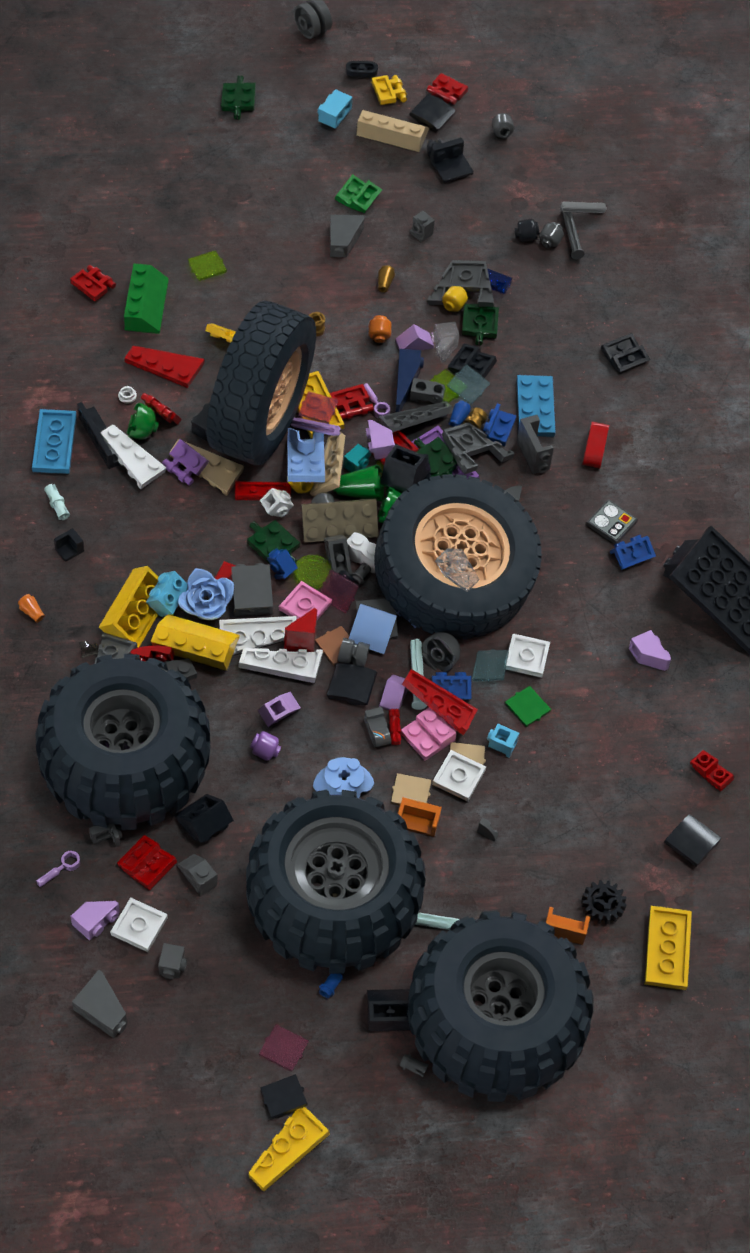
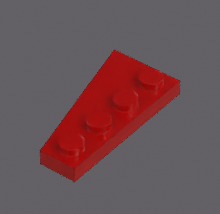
[125,346,205,388]
[402,669,478,736]

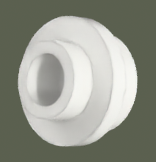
[118,386,137,403]

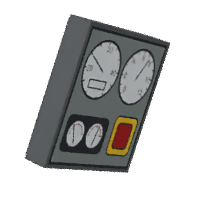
[586,499,638,544]

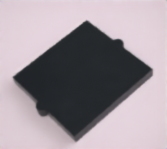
[260,1074,308,1119]

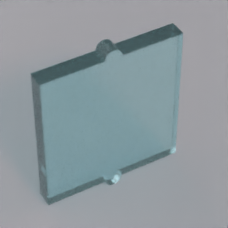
[447,364,490,405]
[472,649,509,682]

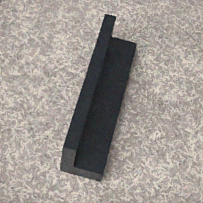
[77,402,121,469]

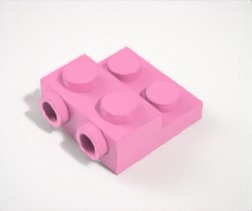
[400,707,457,761]

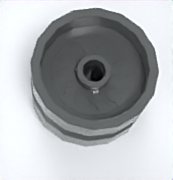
[294,0,332,39]

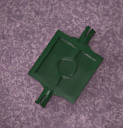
[221,75,256,120]
[462,297,499,346]
[413,437,459,477]
[247,520,300,564]

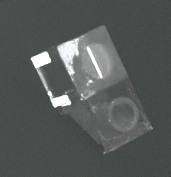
[431,322,459,362]
[435,548,480,592]

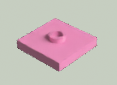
[279,581,332,620]

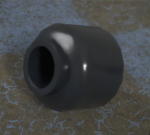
[514,218,540,243]

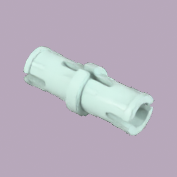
[44,484,70,520]

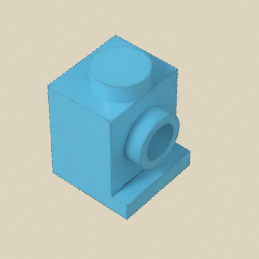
[487,724,519,758]

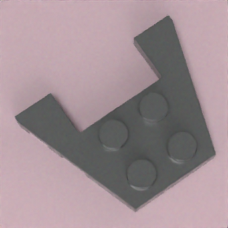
[427,260,495,307]
[442,422,515,474]

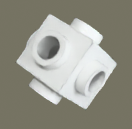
[260,488,294,518]

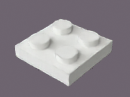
[504,634,550,678]
[432,750,486,801]
[111,898,168,952]

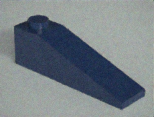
[396,349,424,412]

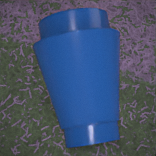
[449,401,471,427]

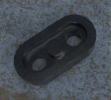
[346,61,378,77]

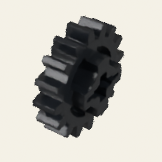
[581,880,627,924]

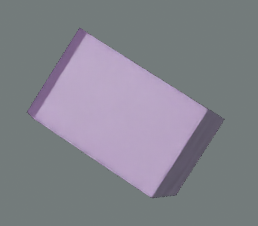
[395,324,434,350]
[379,675,408,710]

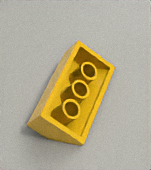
[99,566,158,648]
[151,614,240,671]

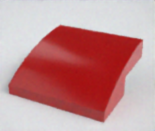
[117,835,177,890]

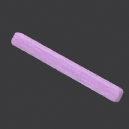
[291,418,341,436]

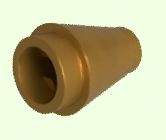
[378,265,395,293]

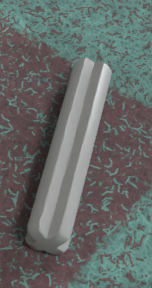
[560,202,607,213]

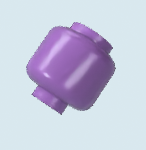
[250,731,281,761]

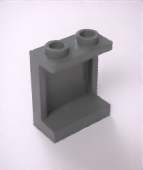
[517,415,554,474]
[231,563,273,616]

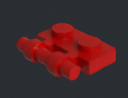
[426,73,468,105]
[70,265,116,302]
[330,384,374,420]
[141,393,182,425]

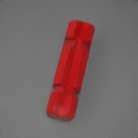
[389,709,401,745]

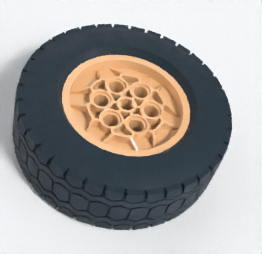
[206,300,316,465]
[374,474,542,639]

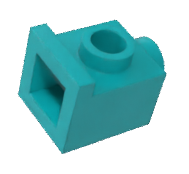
[343,444,371,472]

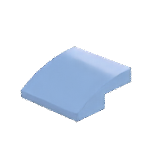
[349,604,397,654]

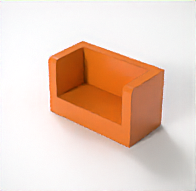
[398,797,442,837]
[546,907,590,945]

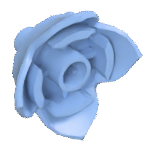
[178,568,234,620]
[313,757,374,798]

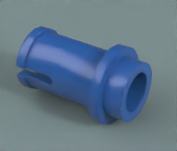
[319,974,343,998]

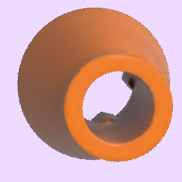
[18,594,45,623]

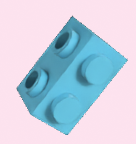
[317,89,352,129]
[146,571,188,617]

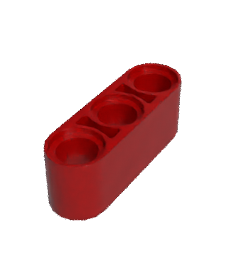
[583,421,609,469]

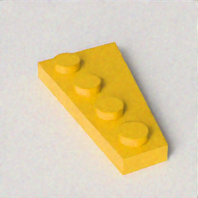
[248,1107,330,1191]

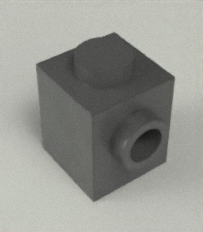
[158,943,187,979]

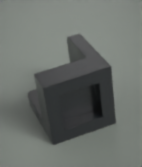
[54,528,84,562]

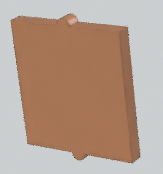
[315,626,349,666]

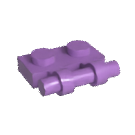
[162,439,209,486]

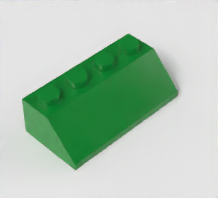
[124,263,169,334]

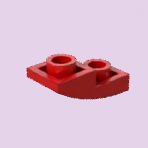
[130,646,175,662]
[690,750,734,791]

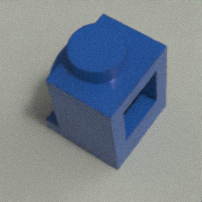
[267,549,298,579]

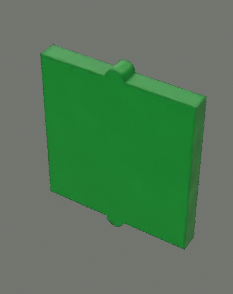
[505,686,551,727]

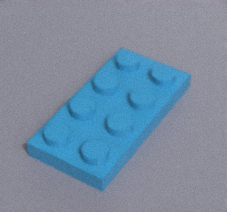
[517,375,555,437]
[32,409,77,474]

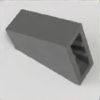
[330,215,365,257]
[72,970,127,1038]

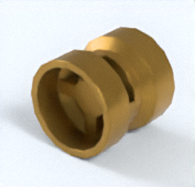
[309,312,325,337]
[463,407,488,429]

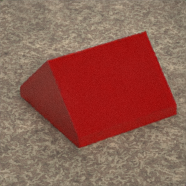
[284,608,317,652]

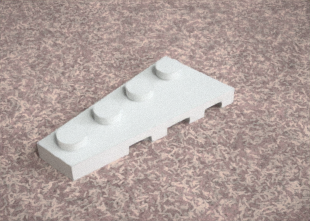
[101,424,166,490]
[219,616,296,655]
[239,648,323,683]

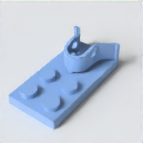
[287,428,325,482]

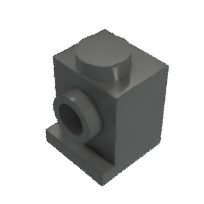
[409,211,435,242]

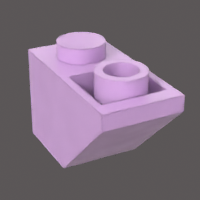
[366,420,395,460]
[629,630,671,671]
[258,692,301,727]
[71,901,119,940]

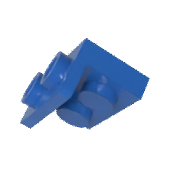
[483,403,516,446]
[610,535,656,570]
[431,672,471,700]

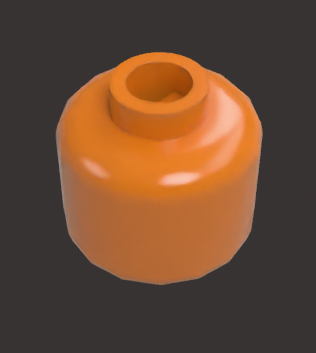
[369,315,392,343]

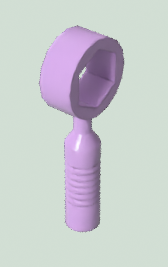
[364,383,390,418]
[36,851,80,887]

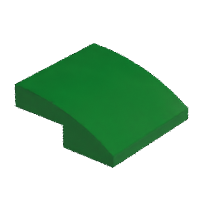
[335,174,382,212]

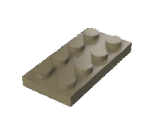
[301,499,378,542]

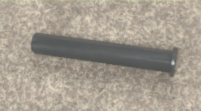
[562,212,585,259]

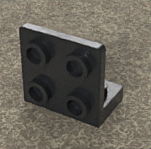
[430,138,474,183]

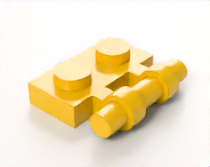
[372,75,407,105]

